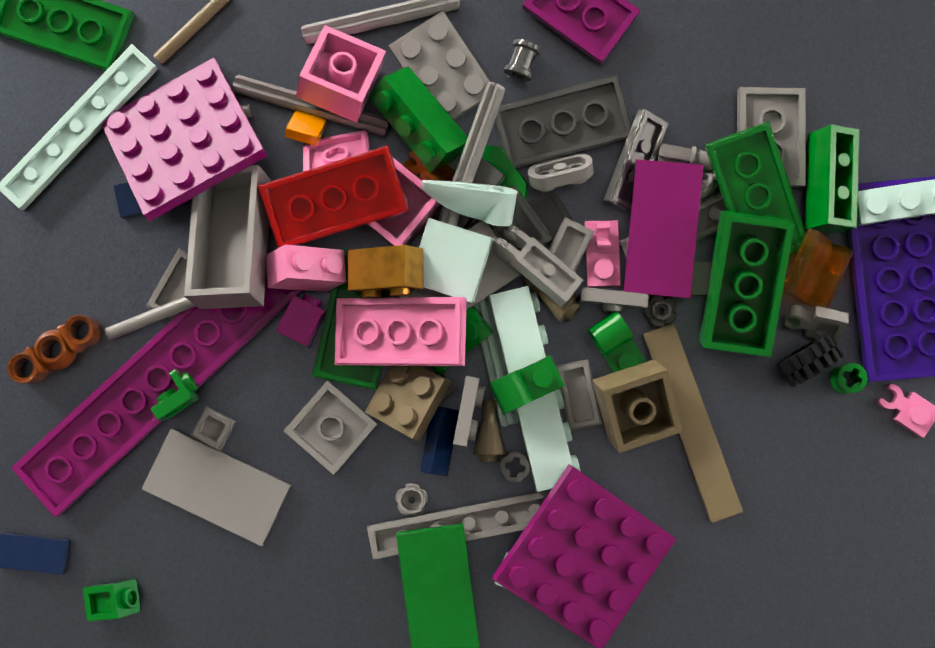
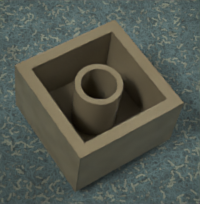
[592,359,683,453]

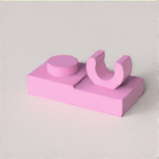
[584,220,620,288]

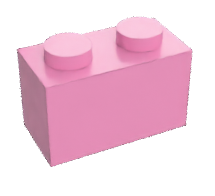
[266,245,347,292]

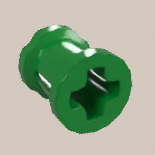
[829,363,868,394]

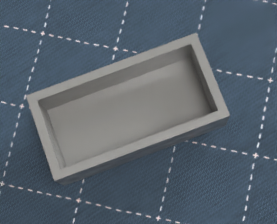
[184,165,271,309]

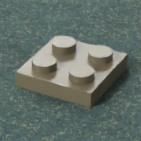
[365,366,451,442]

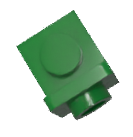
[150,369,199,421]
[83,579,140,621]

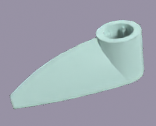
[422,180,517,226]

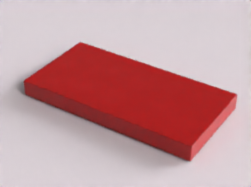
[258,145,409,248]

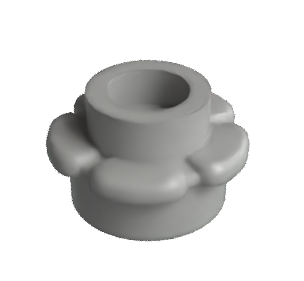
[395,483,428,516]

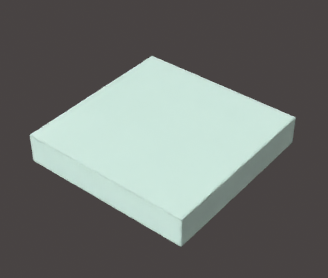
[419,218,494,303]

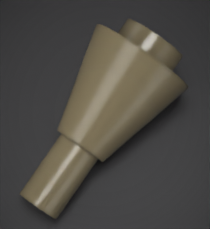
[523,278,581,323]
[473,400,506,462]

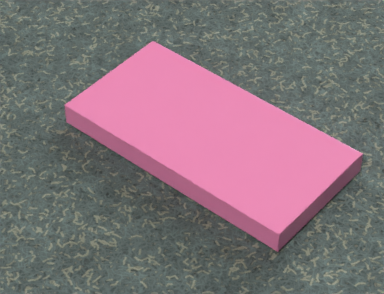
[334,297,467,366]

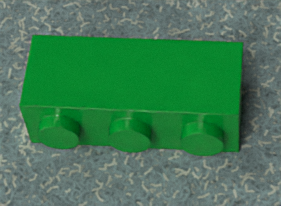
[368,66,468,173]
[805,125,859,234]

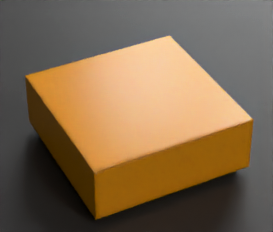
[285,110,327,146]

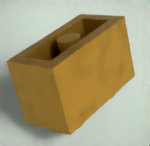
[348,245,423,298]

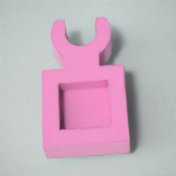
[875,384,935,438]

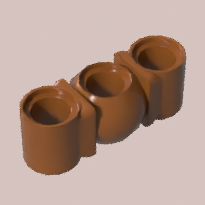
[7,315,102,384]

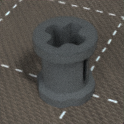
[503,39,542,81]
[499,452,530,482]

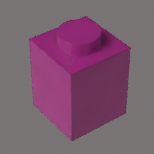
[276,294,326,348]

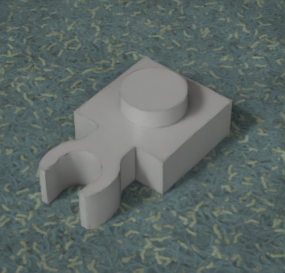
[785,305,849,343]

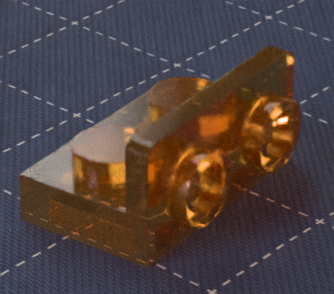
[783,229,853,309]

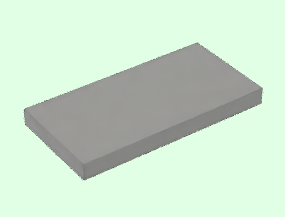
[142,428,292,546]

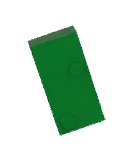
[699,210,795,357]

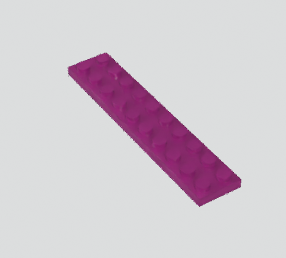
[11,251,303,517]

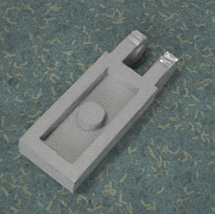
[491,224,583,307]

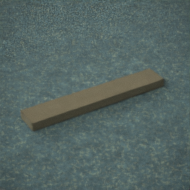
[642,323,743,523]

